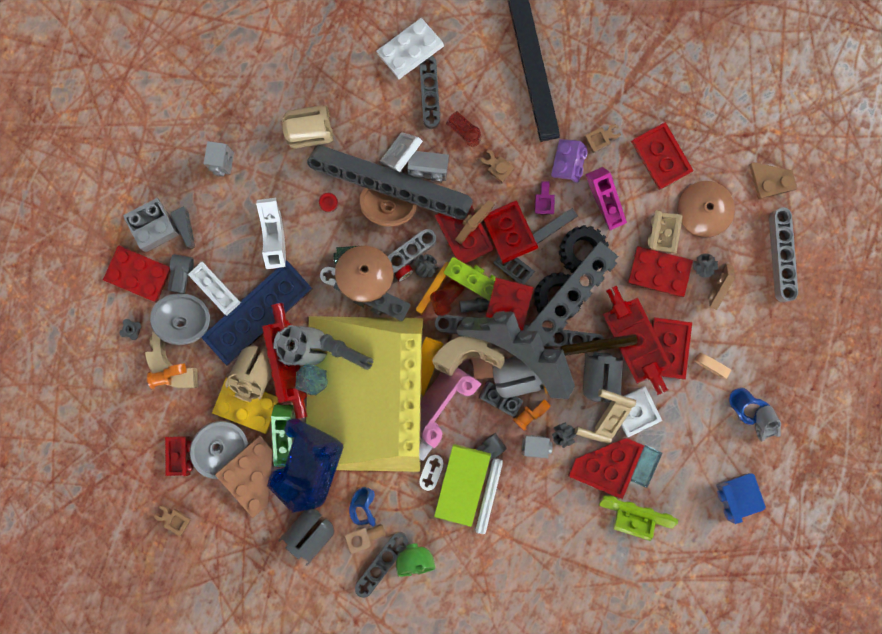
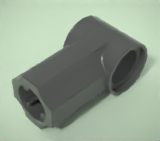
[168,254,194,294]
[475,433,507,459]

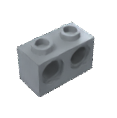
[204,141,234,176]
[521,434,553,458]

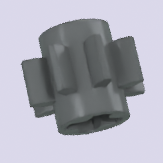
[413,254,439,278]
[693,254,718,278]
[552,422,577,448]

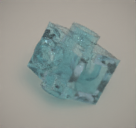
[295,364,328,396]

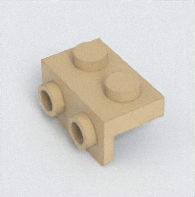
[648,210,683,254]

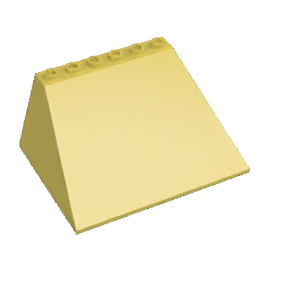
[305,316,423,472]

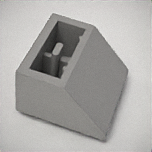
[408,151,449,183]
[123,198,180,252]

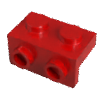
[165,436,193,476]

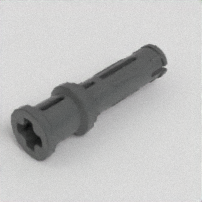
[320,334,373,370]

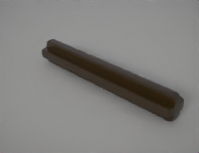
[560,334,638,356]

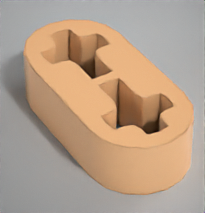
[695,352,731,379]

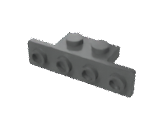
[334,283,410,321]

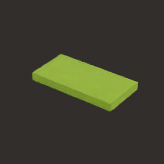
[434,444,491,527]

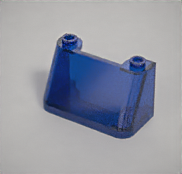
[267,419,343,513]

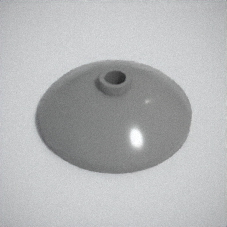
[150,293,210,345]
[190,421,248,479]

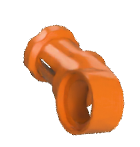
[147,363,187,390]
[512,399,551,432]

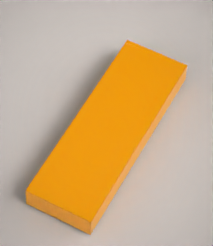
[416,262,449,315]
[420,337,444,395]

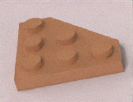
[215,435,273,518]

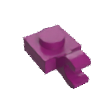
[535,181,555,215]

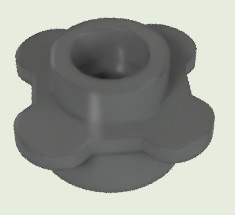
[119,319,141,340]

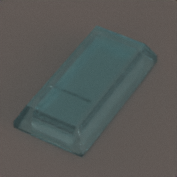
[630,445,663,488]

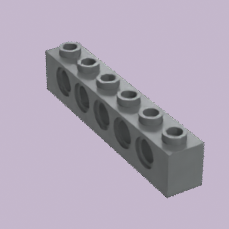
[526,241,618,347]

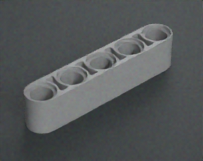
[769,207,798,302]
[387,229,436,276]

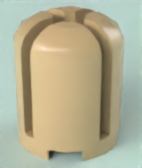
[282,105,333,149]
[225,346,272,402]

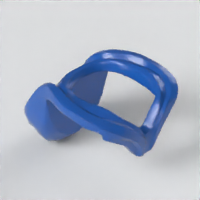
[729,388,770,425]
[349,487,376,527]

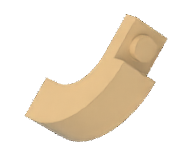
[145,332,198,388]
[432,336,505,376]

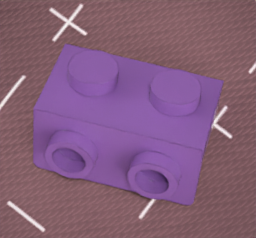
[551,139,588,183]

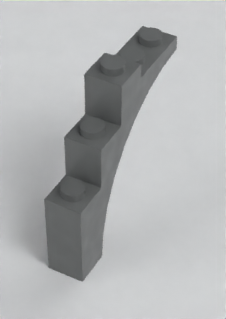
[456,311,575,399]

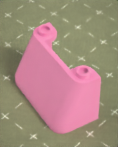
[420,367,481,448]

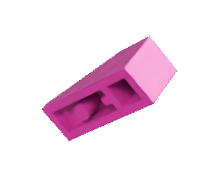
[585,167,627,230]

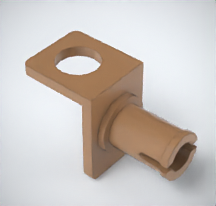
[344,524,386,554]

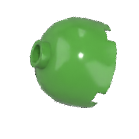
[396,543,436,577]

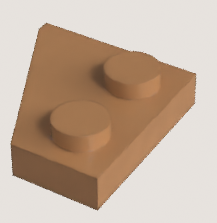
[708,263,736,310]

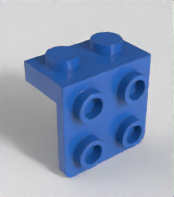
[716,473,766,524]

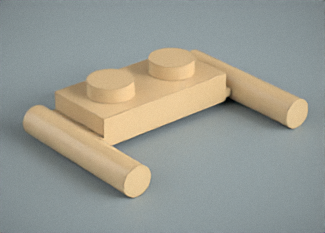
[574,389,636,444]

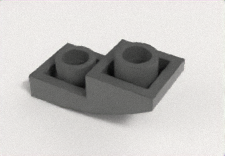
[478,381,523,417]

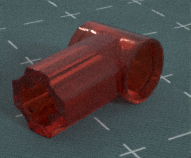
[446,111,481,147]
[430,279,464,316]

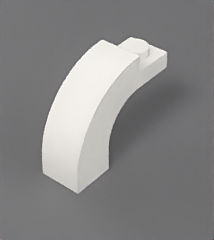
[256,198,286,269]

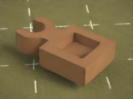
[585,124,621,153]
[480,150,515,183]
[154,505,192,536]

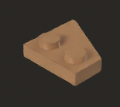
[749,162,798,199]
[455,200,495,245]

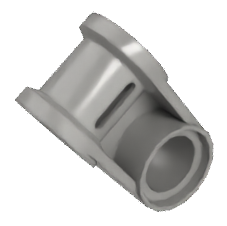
[755,406,781,441]

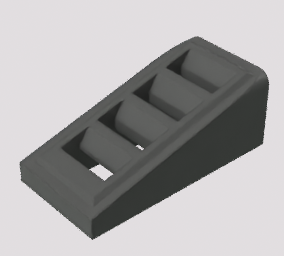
[170,206,195,249]
[493,256,535,284]

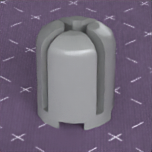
[274,325,327,366]
[492,357,544,398]

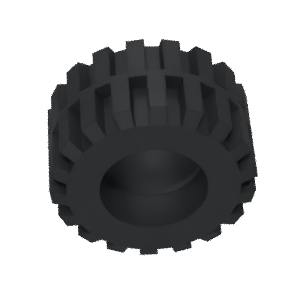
[559,225,609,273]
[533,272,583,320]

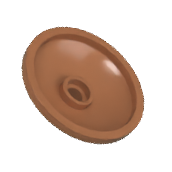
[677,181,735,238]
[360,188,417,226]
[335,246,393,302]

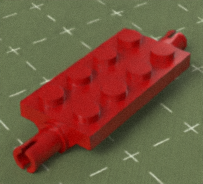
[603,286,672,396]
[262,303,308,419]

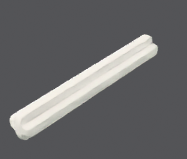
[476,458,503,534]

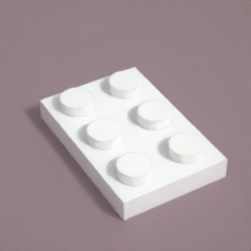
[377,18,444,79]

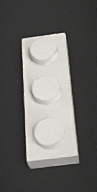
[188,262,241,316]

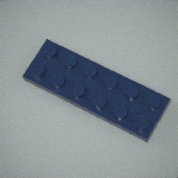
[201,260,313,366]

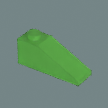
[271,405,295,467]

